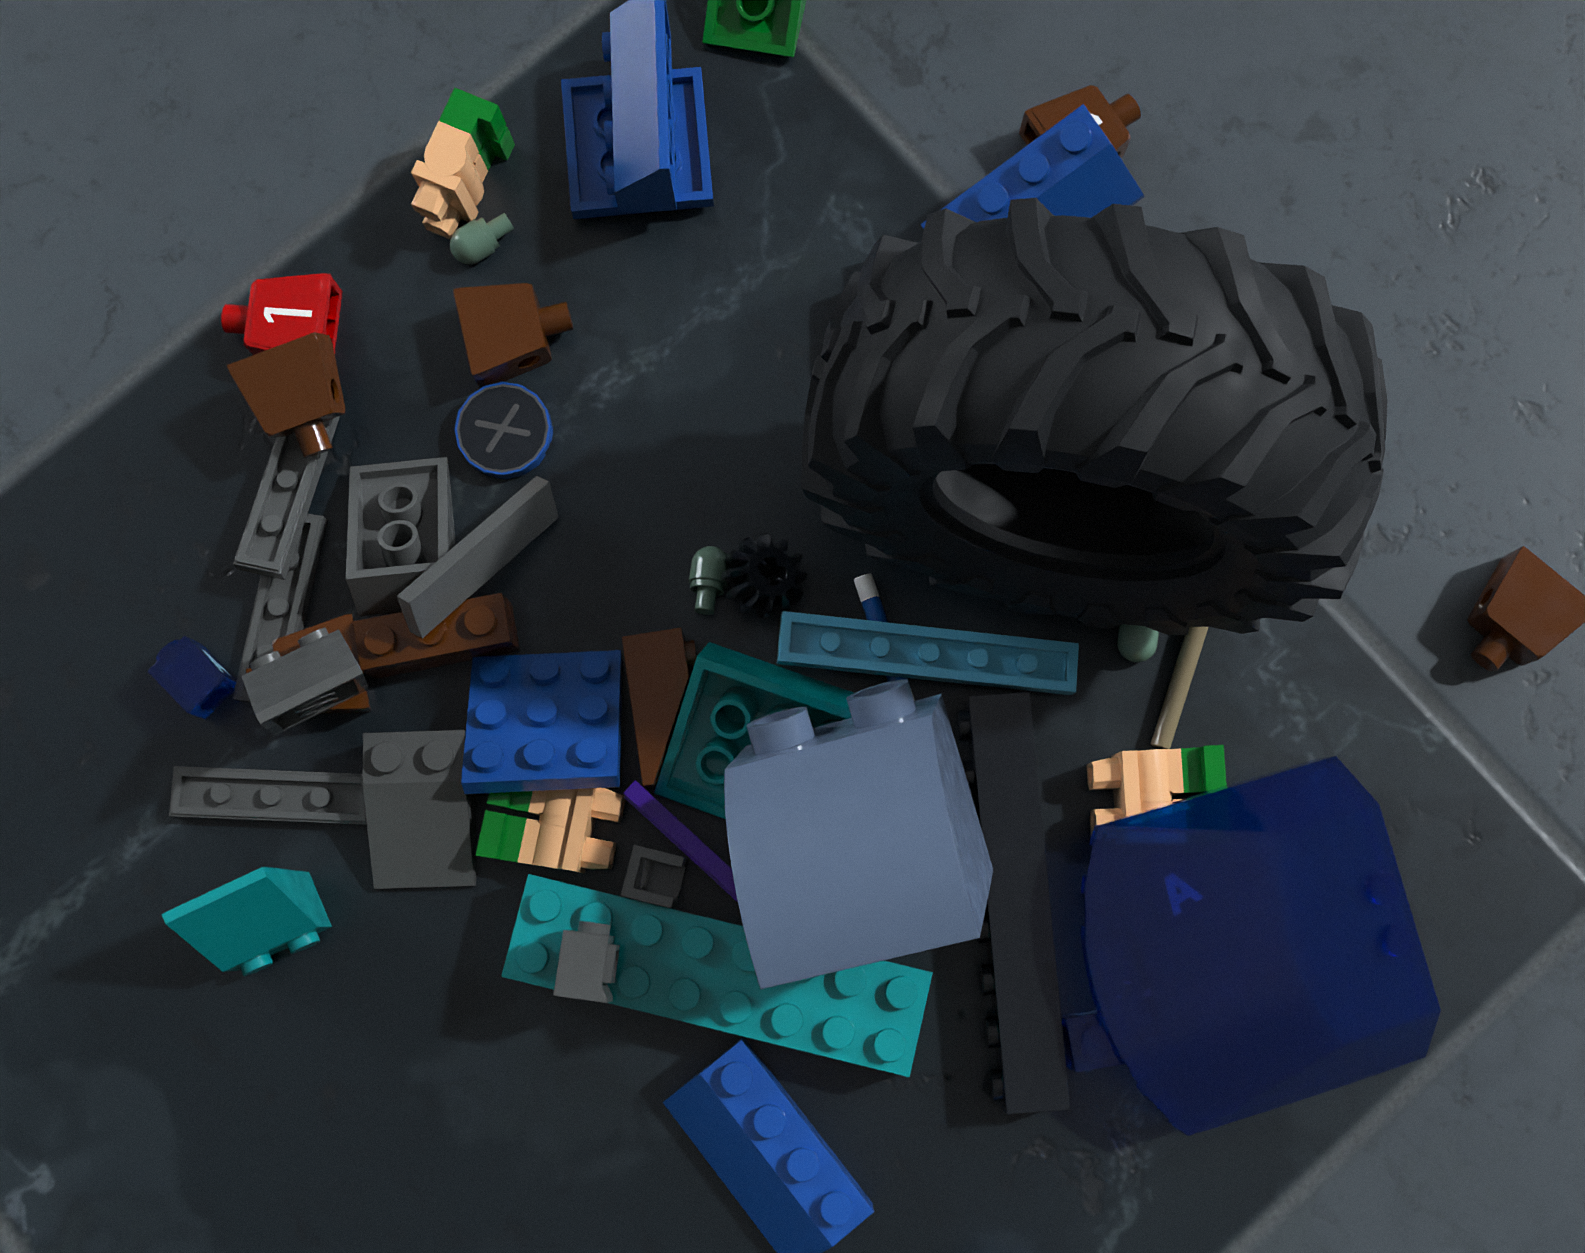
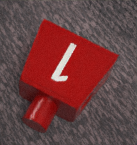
[221,273,343,355]

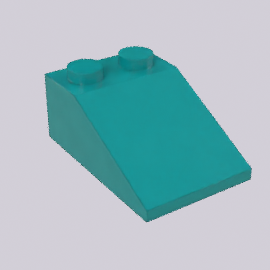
[162,867,332,976]

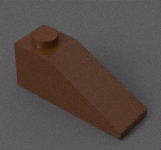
[622,628,697,790]

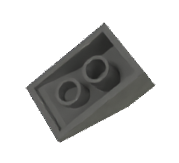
[346,457,456,616]
[241,628,369,736]
[362,730,476,889]

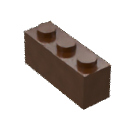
[353,593,520,679]

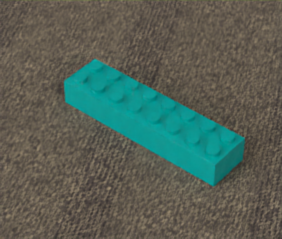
[501,874,933,1077]

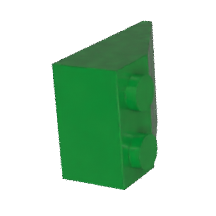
[702,0,806,57]

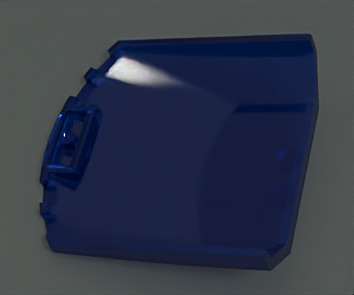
[1081,756,1441,1136]

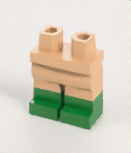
[411,87,515,239]
[1087,745,1231,846]
[475,788,626,873]

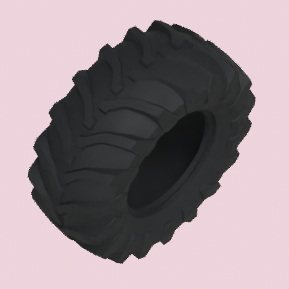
[801,198,1388,635]

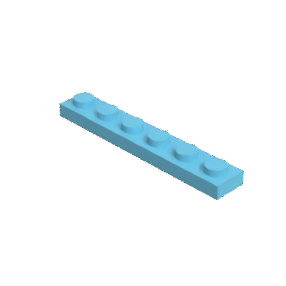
[776,611,1079,695]

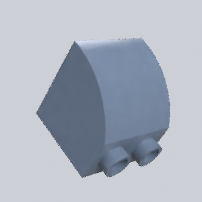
[724,680,993,989]

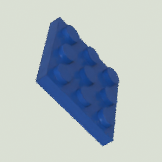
[561,67,714,219]
[461,650,623,794]

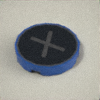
[454,382,553,479]

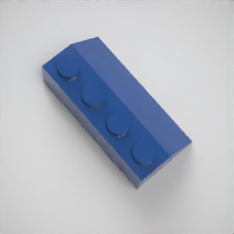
[602,0,677,213]
[921,104,1145,229]
[662,1037,874,1253]

